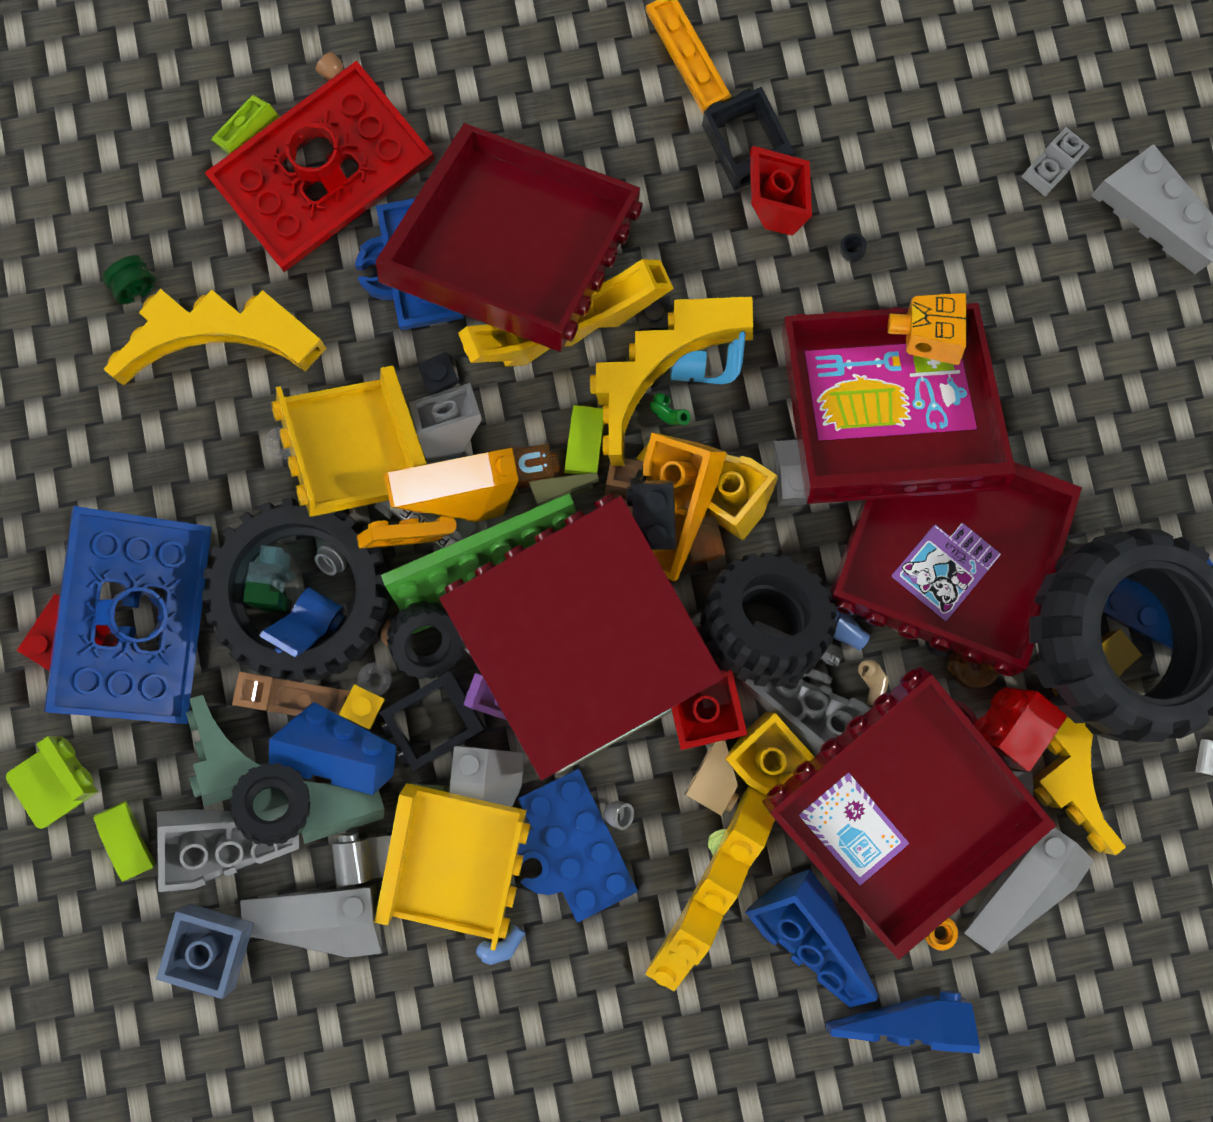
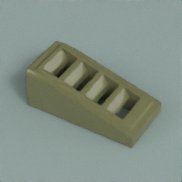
[529,473,599,506]

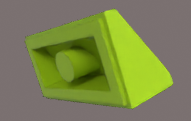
[211,95,280,155]

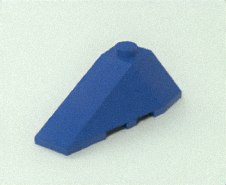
[745,869,878,1007]
[826,990,980,1054]

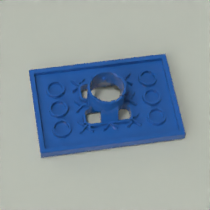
[44,506,212,724]

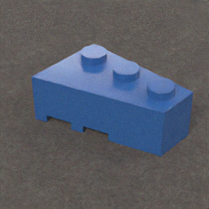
[269,702,396,795]

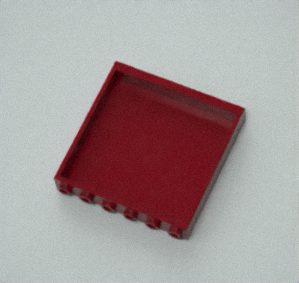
[376,123,643,352]

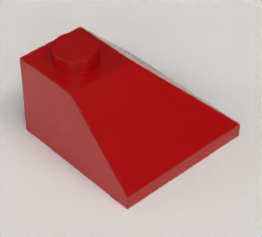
[750,146,812,236]
[671,670,747,750]

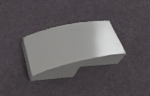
[1021,127,1090,197]

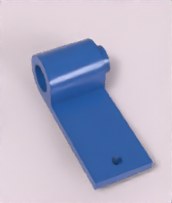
[260,587,346,657]

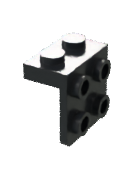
[626,469,677,550]

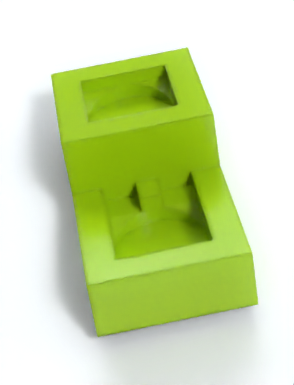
[564,405,604,475]
[93,801,155,882]

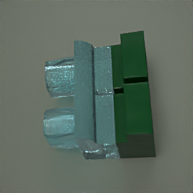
[243,545,296,614]

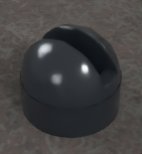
[840,233,867,263]

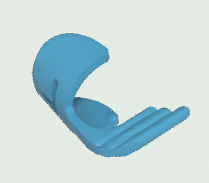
[670,331,745,384]

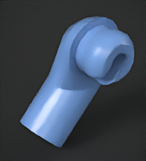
[476,924,526,965]

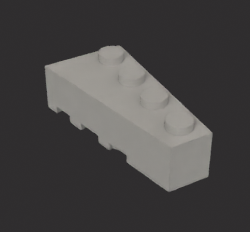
[1091,144,1213,274]

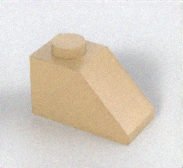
[684,740,739,816]

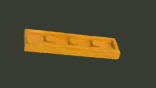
[645,0,732,115]

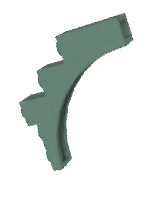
[186,695,385,844]

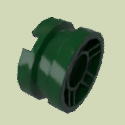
[102,255,157,304]

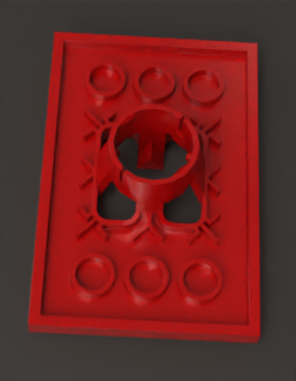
[205,60,435,272]

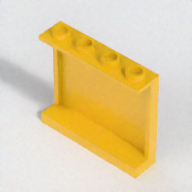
[271,366,427,517]
[374,783,530,950]

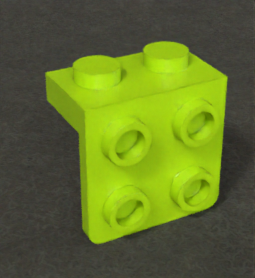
[6,736,98,829]

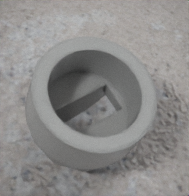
[604,801,634,830]

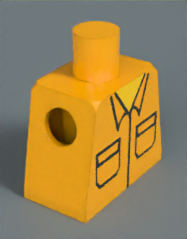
[888,293,966,365]

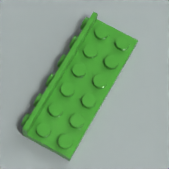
[381,493,577,634]

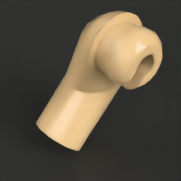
[858,660,889,707]

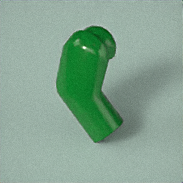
[650,393,691,426]

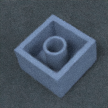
[156,904,254,999]

